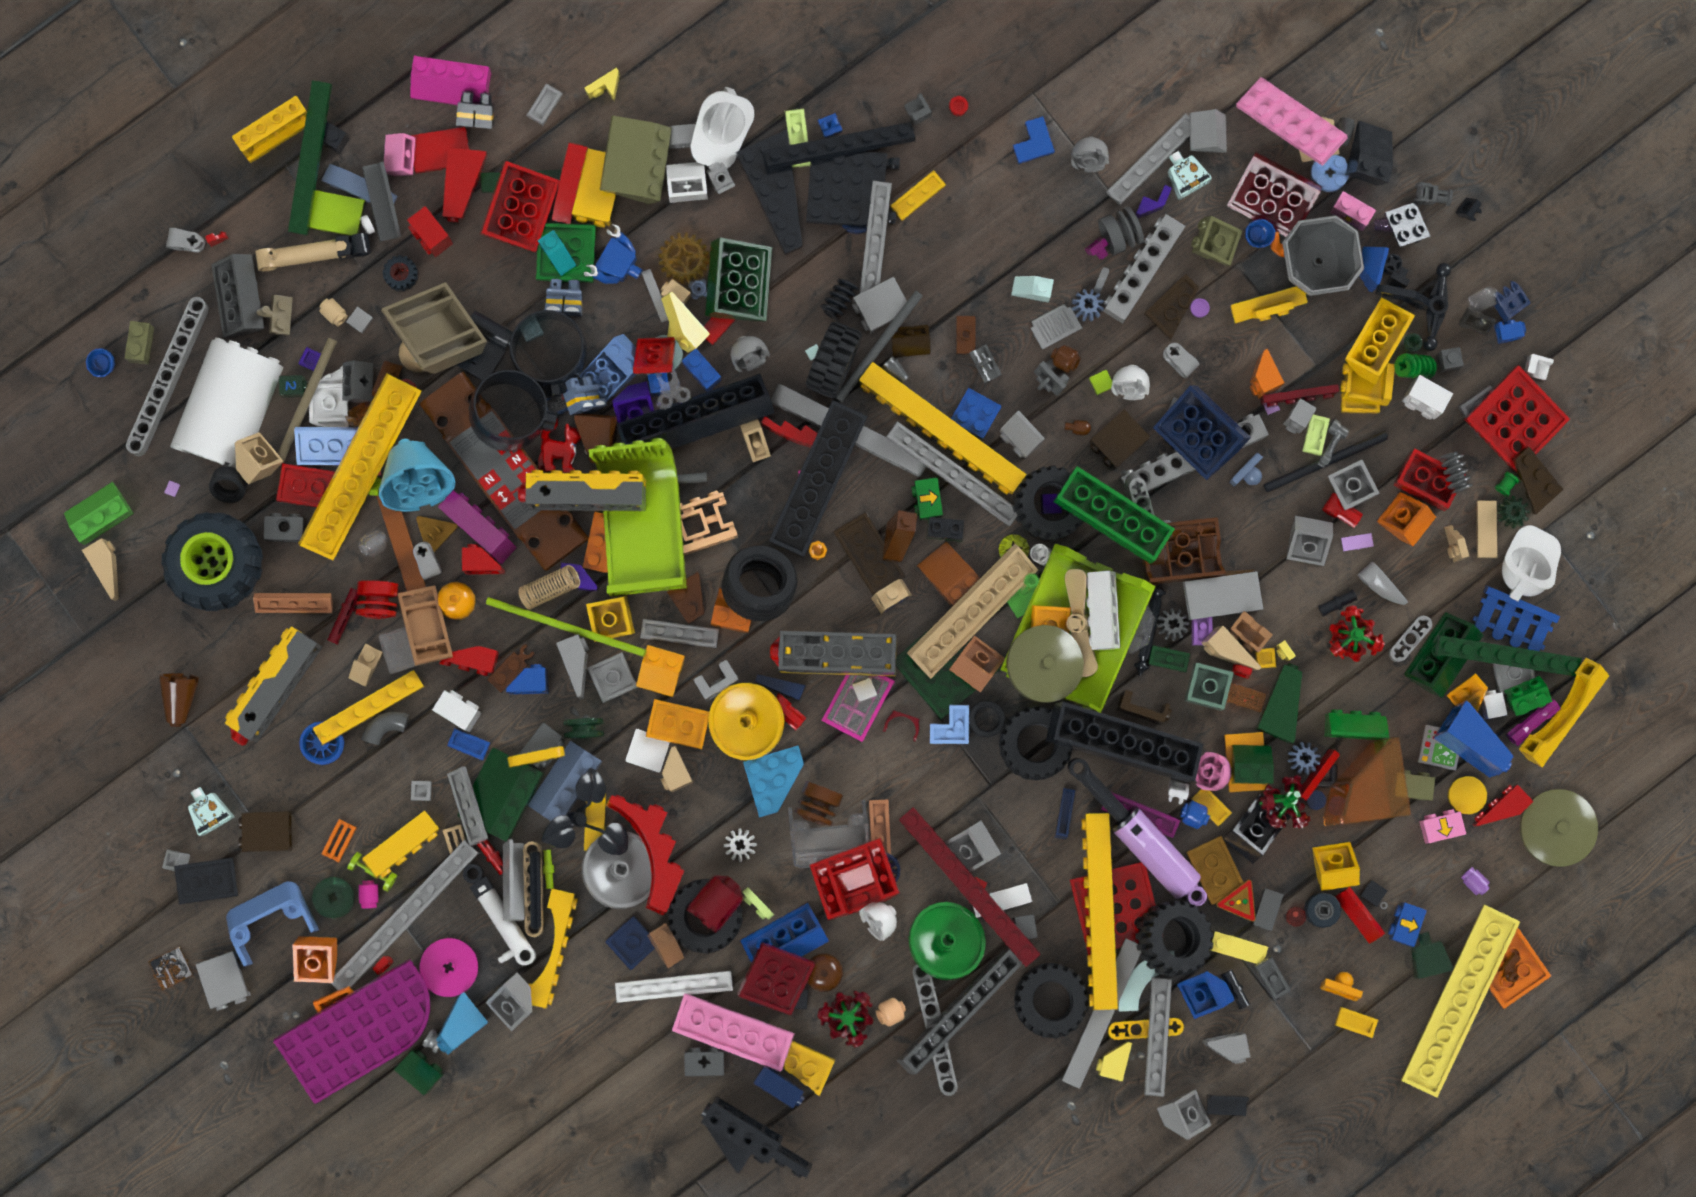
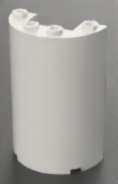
[170,337,284,468]

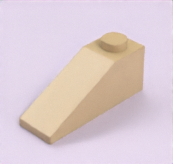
[82,538,119,601]
[1201,626,1262,671]

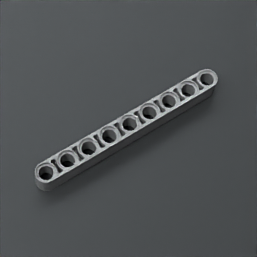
[126,297,209,456]
[771,384,926,477]

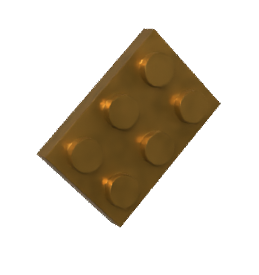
[1186,836,1244,905]

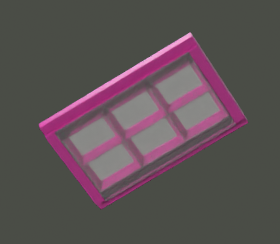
[822,675,895,742]

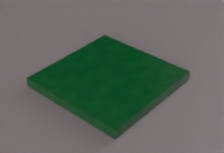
[896,624,999,720]

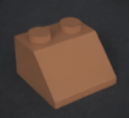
[949,636,1005,692]

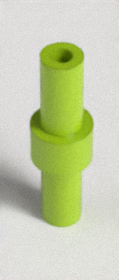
[542,850,555,889]

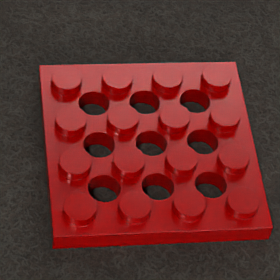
[1464,365,1570,473]
[1069,862,1164,955]

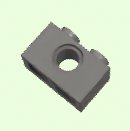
[1283,399,1317,434]

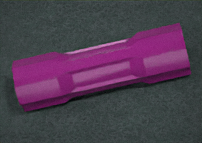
[1506,698,1561,747]

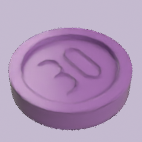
[1190,298,1209,318]

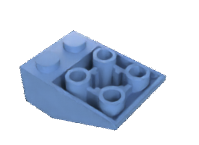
[579,334,637,402]

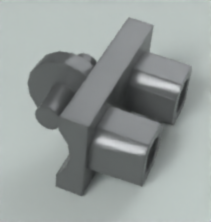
[969,344,1002,384]
[1034,360,1070,396]

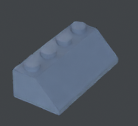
[528,741,602,821]

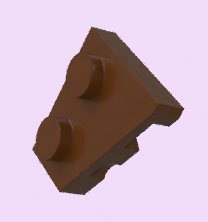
[667,572,704,624]

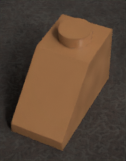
[647,923,684,968]

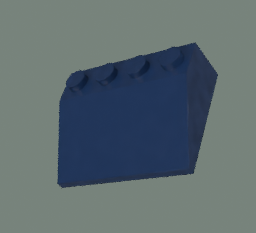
[1153,385,1251,480]

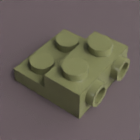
[1191,216,1242,266]

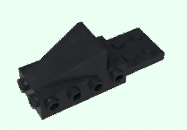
[701,1096,812,1178]

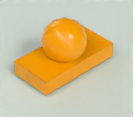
[1320,972,1363,1002]

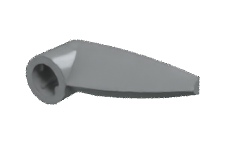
[1357,562,1408,605]

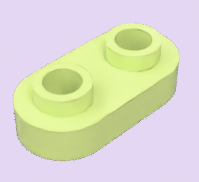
[742,887,774,920]

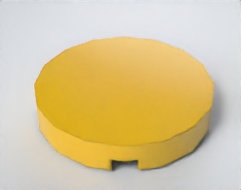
[1448,776,1487,815]

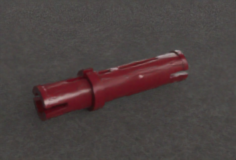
[327,587,360,645]

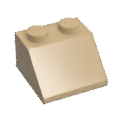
[235,432,283,484]
[661,746,693,793]

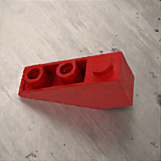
[439,646,499,676]
[1472,784,1534,826]

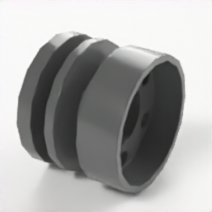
[1098,206,1144,256]

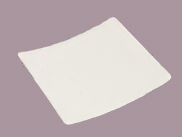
[625,729,670,772]

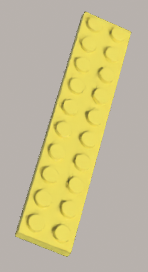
[1401,904,1520,1098]

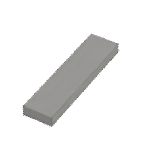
[640,619,719,648]
[447,767,488,846]

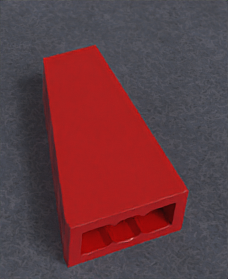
[442,148,487,222]

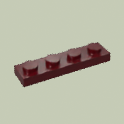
[1260,384,1339,408]

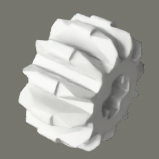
[724,829,757,862]

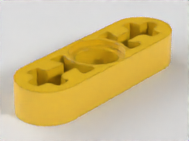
[508,746,565,767]

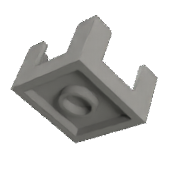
[693,659,739,702]

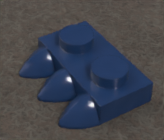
[1494,281,1531,322]

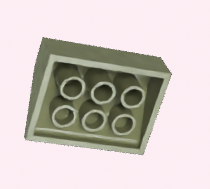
[600,116,672,204]

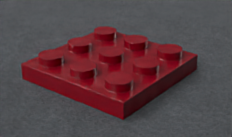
[737,942,815,1015]

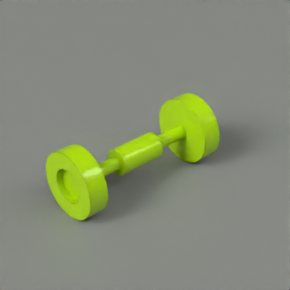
[347,852,398,892]

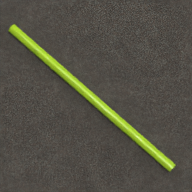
[486,597,646,657]

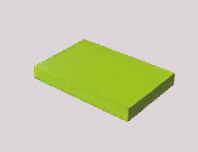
[309,190,366,236]

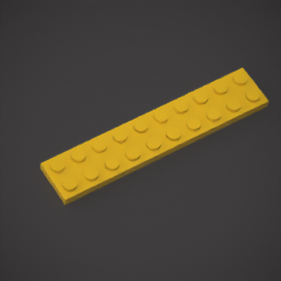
[298,373,421,560]

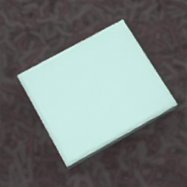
[805,344,819,360]

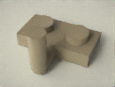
[256,295,292,336]

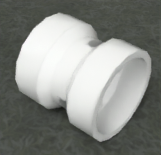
[1030,544,1052,566]

